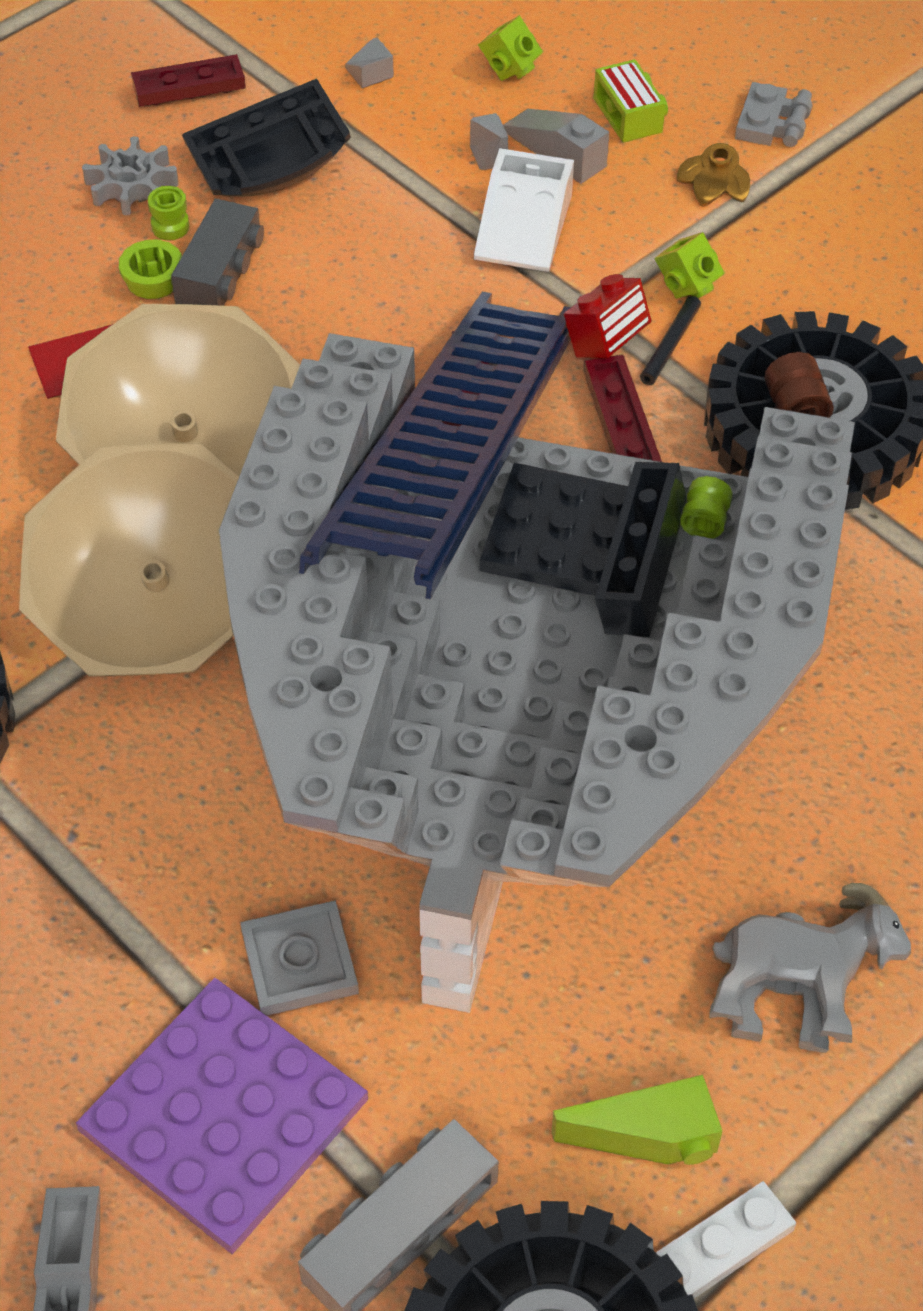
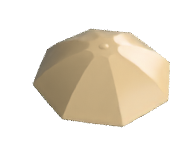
[56,304,300,476]
[19,443,239,676]

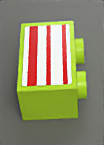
[593,59,668,143]

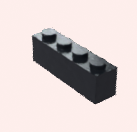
[595,462,687,637]

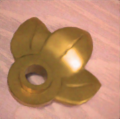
[677,143,750,207]

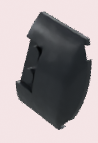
[182,78,351,197]

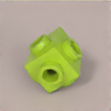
[478,15,543,81]
[654,232,725,299]

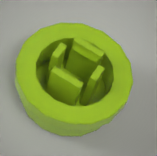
[119,239,182,299]

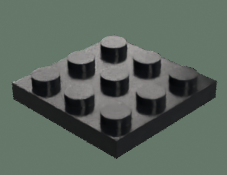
[479,463,628,596]

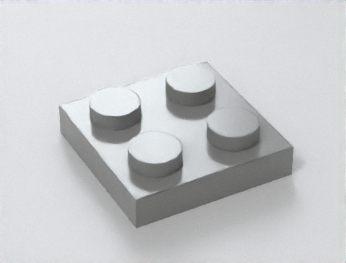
[240,900,359,1016]

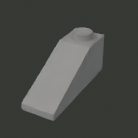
[503,108,609,184]

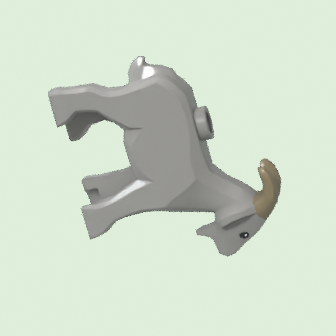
[709,883,911,1053]

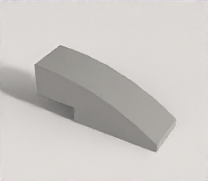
[33,1186,100,1311]

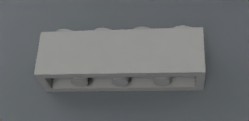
[298,1119,499,1311]

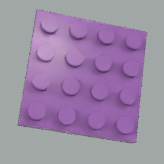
[76,978,368,1254]

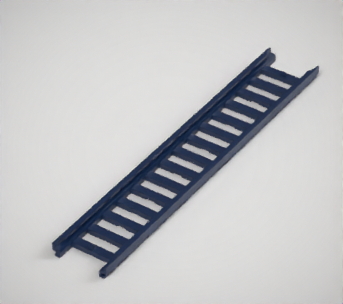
[299,291,571,599]

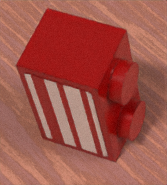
[563,274,652,359]

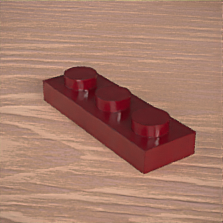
[131,54,246,107]

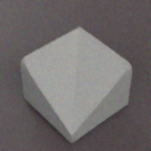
[345,37,394,88]
[470,113,508,170]

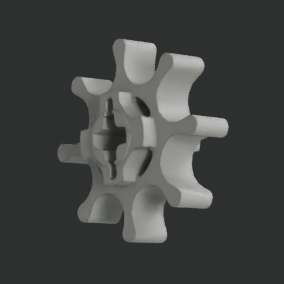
[82,136,179,215]

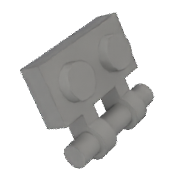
[735,82,813,147]

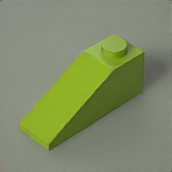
[551,1075,723,1165]

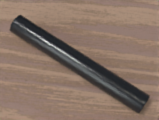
[640,296,701,385]

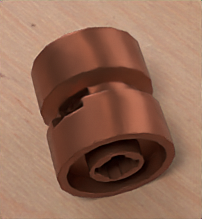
[764,352,834,418]

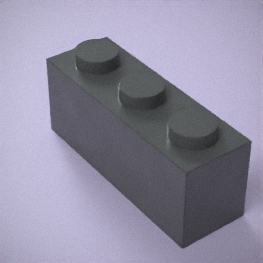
[171,198,264,306]

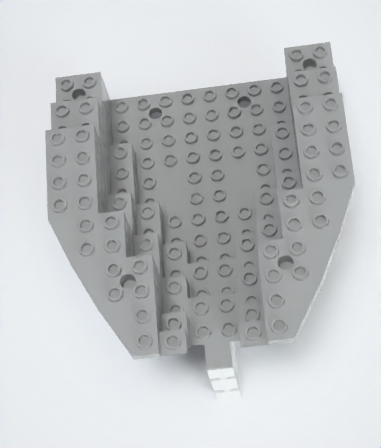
[219,333,855,1013]

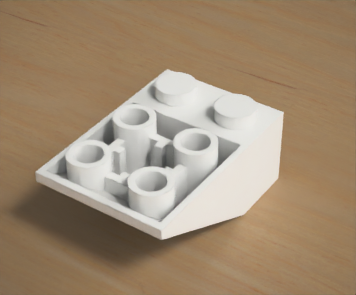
[474,148,574,272]

